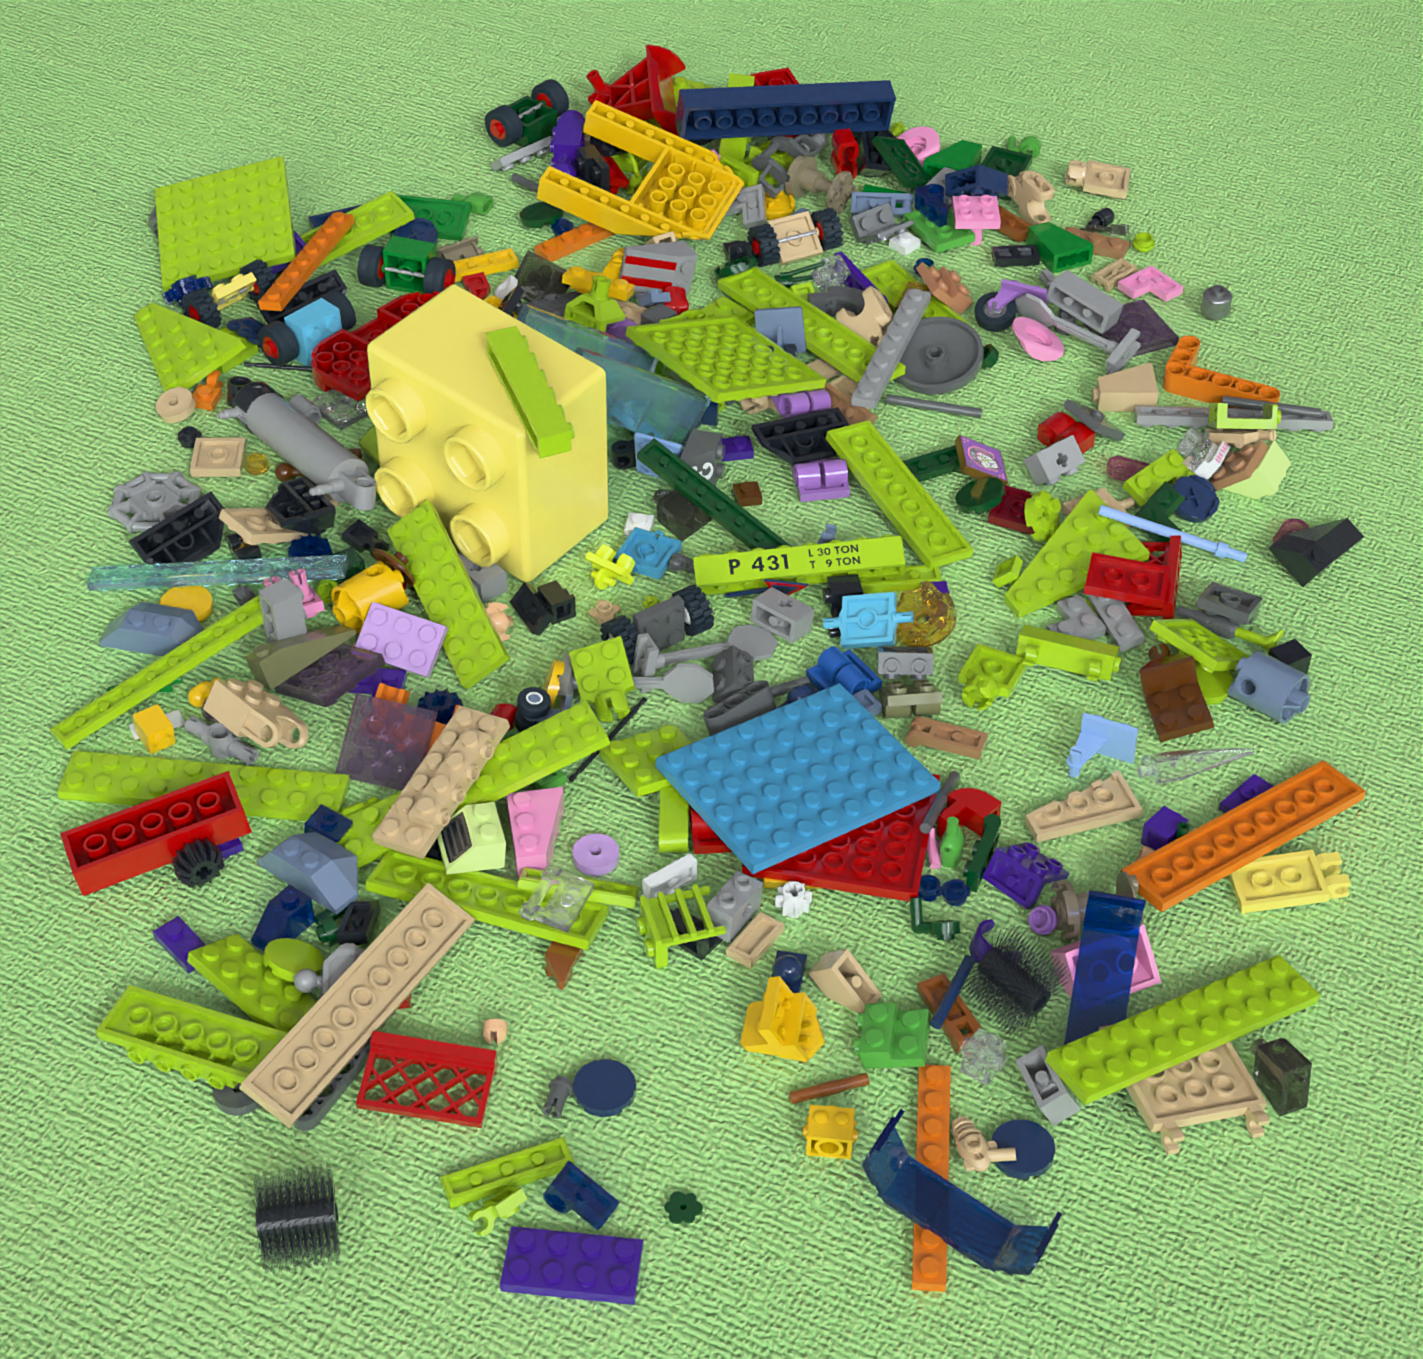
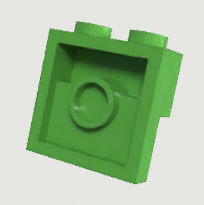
[854,1002,931,1069]

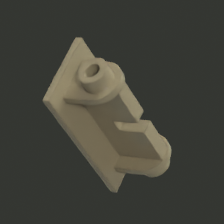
[437,236,484,261]

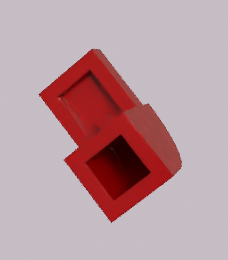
[937,788,1002,838]

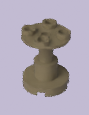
[785,154,856,215]
[1051,871,1144,941]

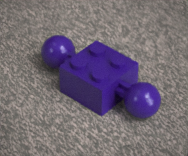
[550,109,585,178]

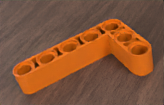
[1162,335,1280,409]

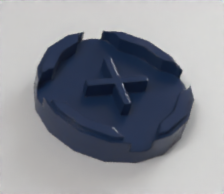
[394,218,439,245]
[1172,475,1220,523]
[573,1059,636,1117]
[991,1119,1056,1179]

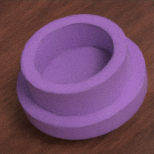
[1028,905,1058,935]

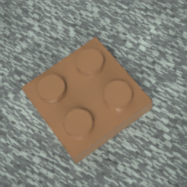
[1209,441,1268,492]

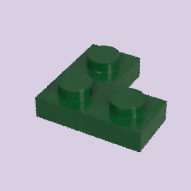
[1134,481,1185,542]

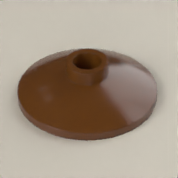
[372,548,415,586]

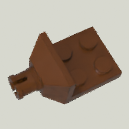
[1139,644,1214,743]

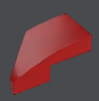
[462,272,491,300]

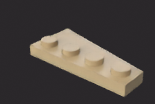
[1025,770,1143,843]

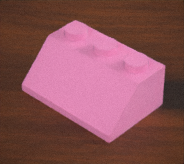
[1049,923,1161,1012]

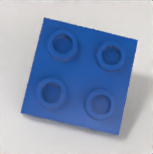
[806,646,882,695]

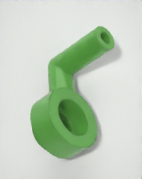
[1006,136,1041,159]

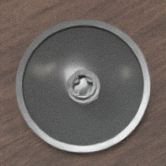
[895,317,984,395]

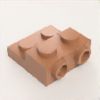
[916,262,973,315]

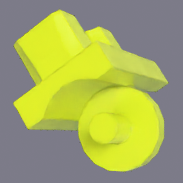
[585,544,636,590]

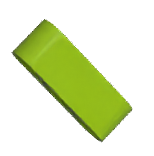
[659,785,689,853]

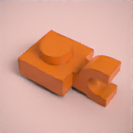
[192,370,223,411]

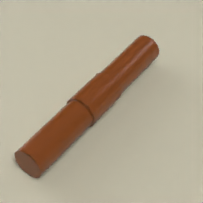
[788,1073,870,1105]

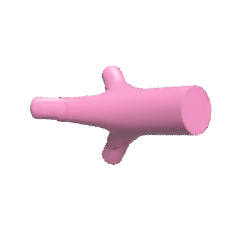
[927,828,941,869]

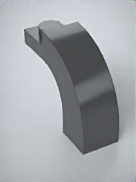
[807,286,865,316]

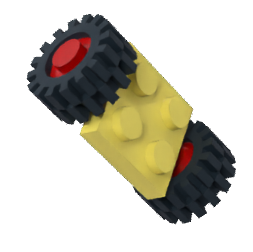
[181,259,276,328]

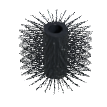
[958,924,1070,1038]
[253,1162,341,1274]

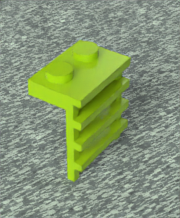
[636,884,726,969]

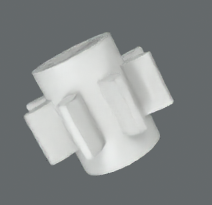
[775,881,812,918]

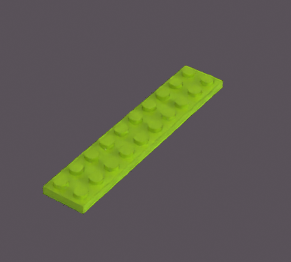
[718,267,906,383]
[328,700,611,869]
[57,751,350,823]
[1045,954,1320,1105]

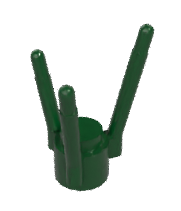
[774,262,825,289]

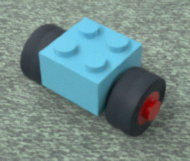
[258,290,356,367]

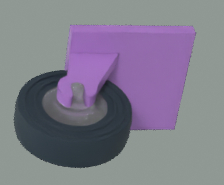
[974,279,1048,332]

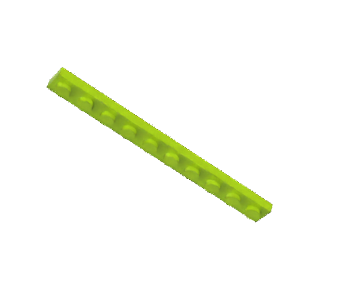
[50,595,263,750]

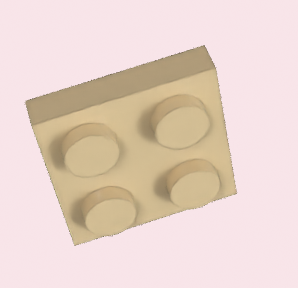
[190,437,247,478]

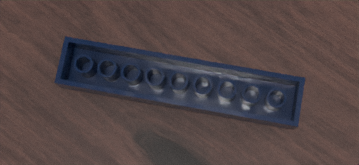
[675,80,896,140]

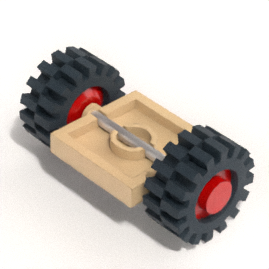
[747,208,843,267]

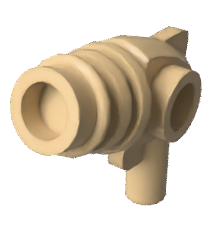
[952,1116,1016,1172]

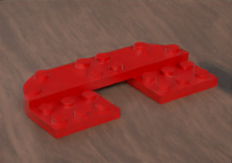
[311,291,440,402]

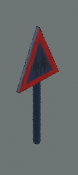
[725,579,808,598]

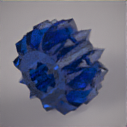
[288,534,333,575]
[416,688,463,725]

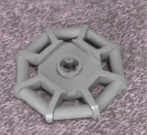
[107,471,203,534]

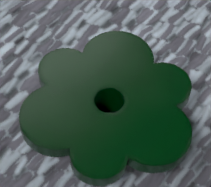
[664,1191,703,1224]

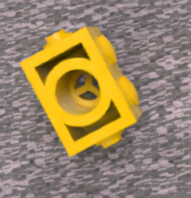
[803,1105,858,1159]

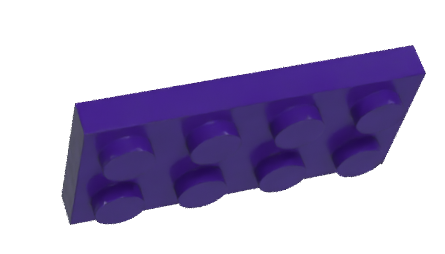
[500,1226,644,1305]

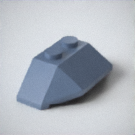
[99,602,203,656]
[257,832,358,915]

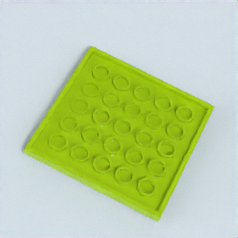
[155,156,297,293]
[625,315,827,403]

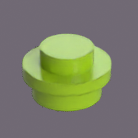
[1132,232,1155,252]

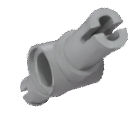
[184,715,259,766]

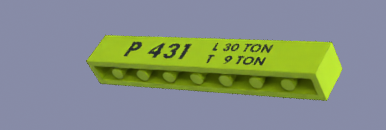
[693,534,906,596]

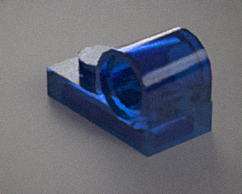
[914,184,948,228]
[543,1161,620,1230]

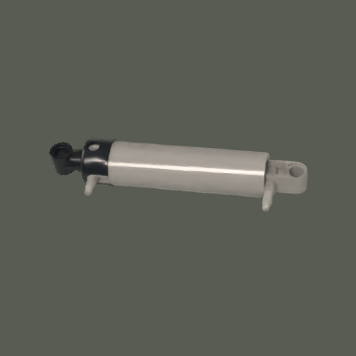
[217,376,376,510]

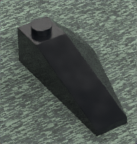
[1268,518,1364,587]

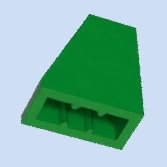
[924,140,982,178]
[1026,222,1094,274]

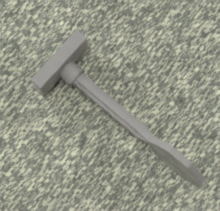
[1016,293,1141,375]
[631,624,778,693]
[557,653,715,711]

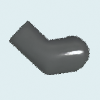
[668,553,694,574]

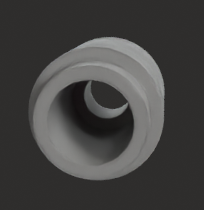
[289,395,321,425]

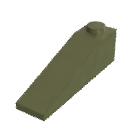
[245,624,356,690]

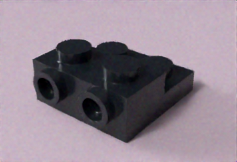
[575,145,610,193]

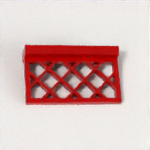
[1126,535,1182,619]
[356,1031,498,1128]

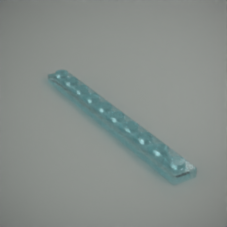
[86,555,349,591]

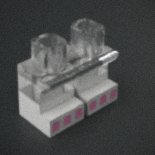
[1176,426,1230,480]

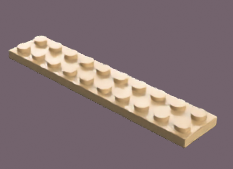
[239,883,475,1128]

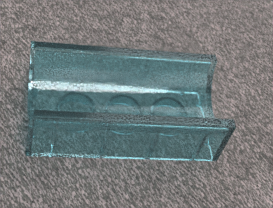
[516,304,711,447]

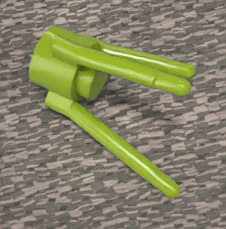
[625,153,647,195]

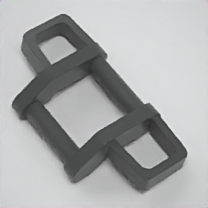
[751,134,822,198]

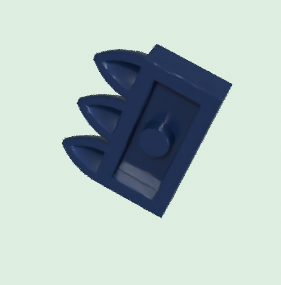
[227,317,265,348]

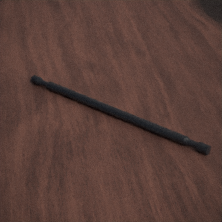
[244,362,312,372]
[569,697,647,782]

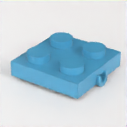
[613,527,682,580]

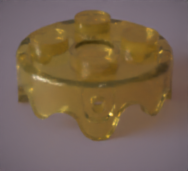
[895,581,957,647]

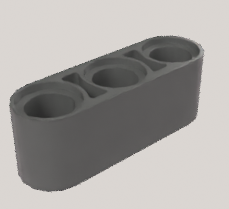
[703,680,776,736]

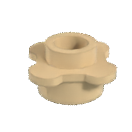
[589,600,620,625]

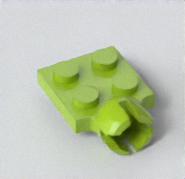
[569,636,636,722]
[958,643,1028,711]

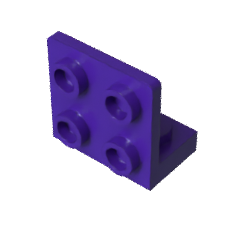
[982,842,1070,910]

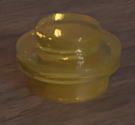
[245,453,270,476]

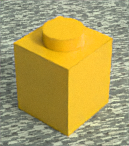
[132,704,176,754]

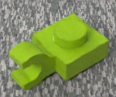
[467,1186,528,1236]

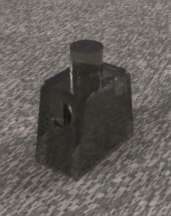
[653,489,713,541]
[1250,1038,1312,1117]

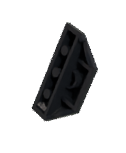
[856,130,896,177]
[256,269,347,325]
[751,407,849,466]
[266,476,336,534]
[128,491,225,575]

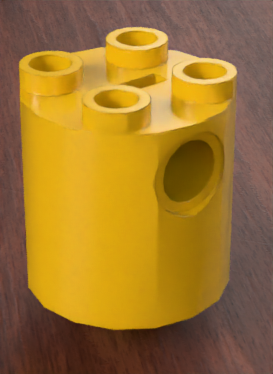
[331,561,409,634]

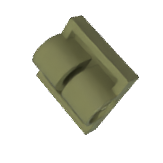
[879,680,943,719]

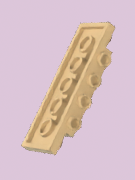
[372,706,510,859]

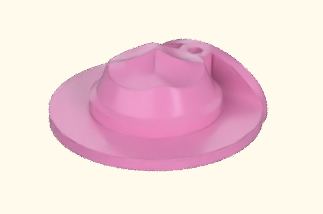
[897,127,940,167]
[1012,317,1064,361]

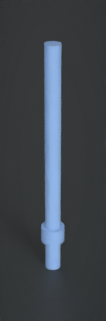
[1098,505,1247,563]

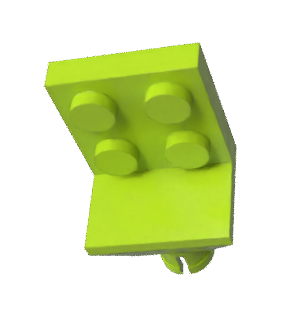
[559,275,626,366]

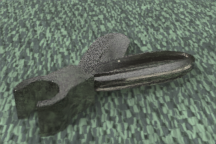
[1080,224,1129,236]

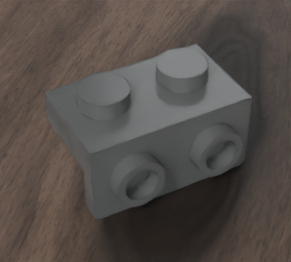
[711,645,754,704]

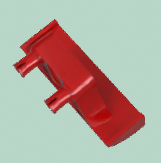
[586,45,686,136]

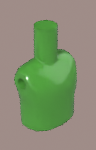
[452,192,494,215]
[940,817,964,868]

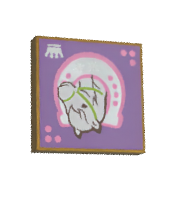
[955,435,1008,486]

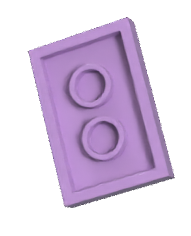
[353,602,448,679]

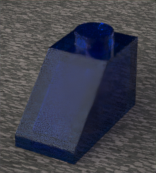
[251,884,315,951]

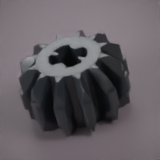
[172,838,225,888]

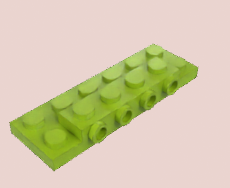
[96,985,288,1090]

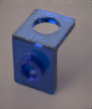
[304,804,353,842]

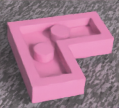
[1117,265,1183,302]

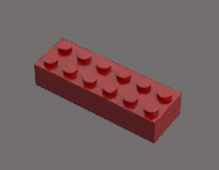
[60,771,252,896]

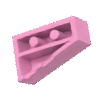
[506,787,565,880]

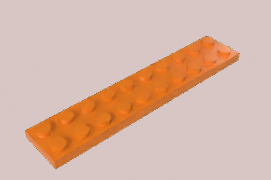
[1121,760,1366,912]

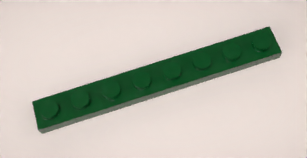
[637,438,792,550]

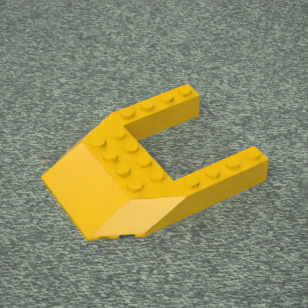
[537,100,745,240]

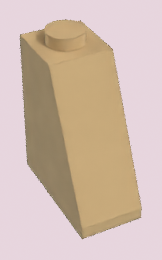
[1092,363,1158,412]

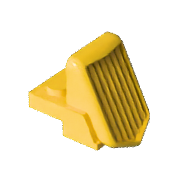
[740,976,825,1062]

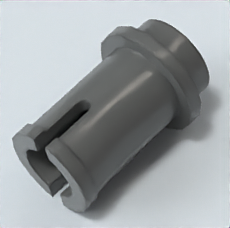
[542,1076,573,1119]

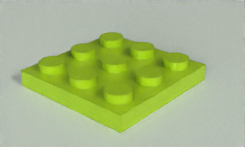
[1149,619,1250,673]
[600,724,692,797]

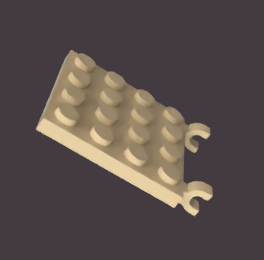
[1098,1025,1270,1155]

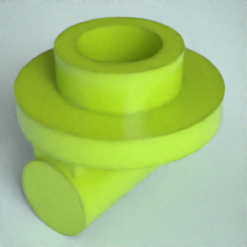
[316,578,339,604]

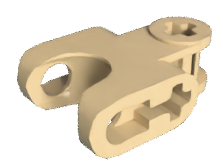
[1007,171,1055,226]
[836,286,894,347]

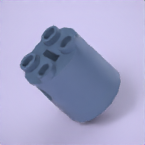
[1228,650,1311,724]

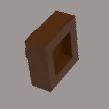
[733,481,762,507]

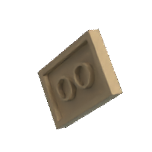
[219,507,310,545]

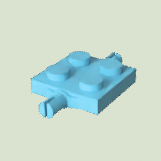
[823,592,914,649]

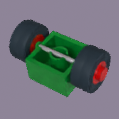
[357,235,456,295]

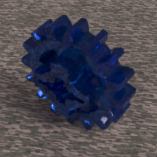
[162,275,214,307]

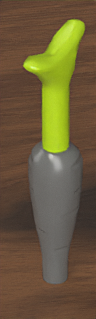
[1176,605,1284,652]

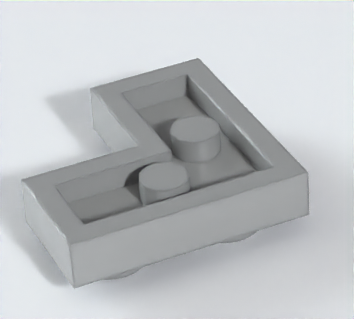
[725,184,767,229]
[1047,595,1107,640]

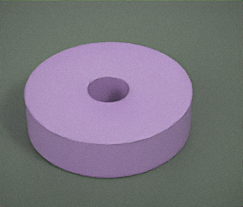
[573,834,619,876]

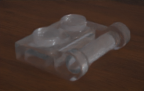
[519,865,594,933]

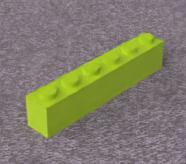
[486,326,575,459]

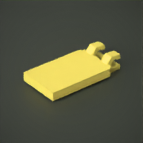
[1228,850,1351,914]

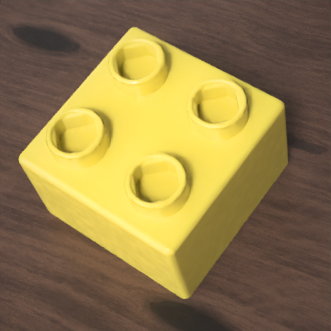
[365,284,608,583]

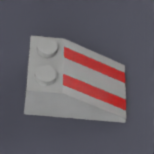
[619,241,698,295]

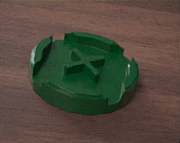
[519,201,564,228]
[713,255,758,279]
[955,477,1006,514]

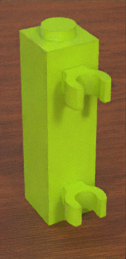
[1016,625,1122,682]

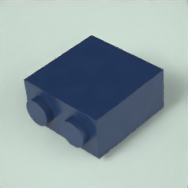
[945,165,1008,201]

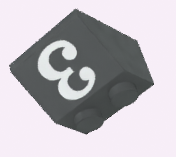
[679,429,725,499]

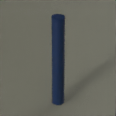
[930,955,976,1029]

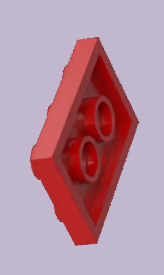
[1084,552,1170,609]

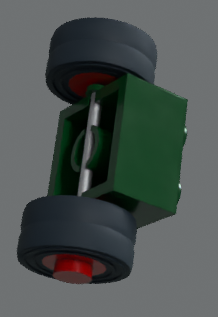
[485,79,569,147]

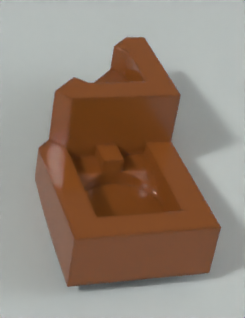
[544,941,583,990]

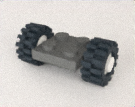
[600,585,714,664]

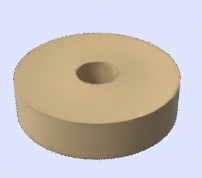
[156,387,196,423]

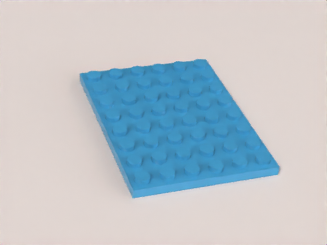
[655,683,941,874]

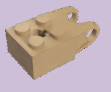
[203,678,308,749]

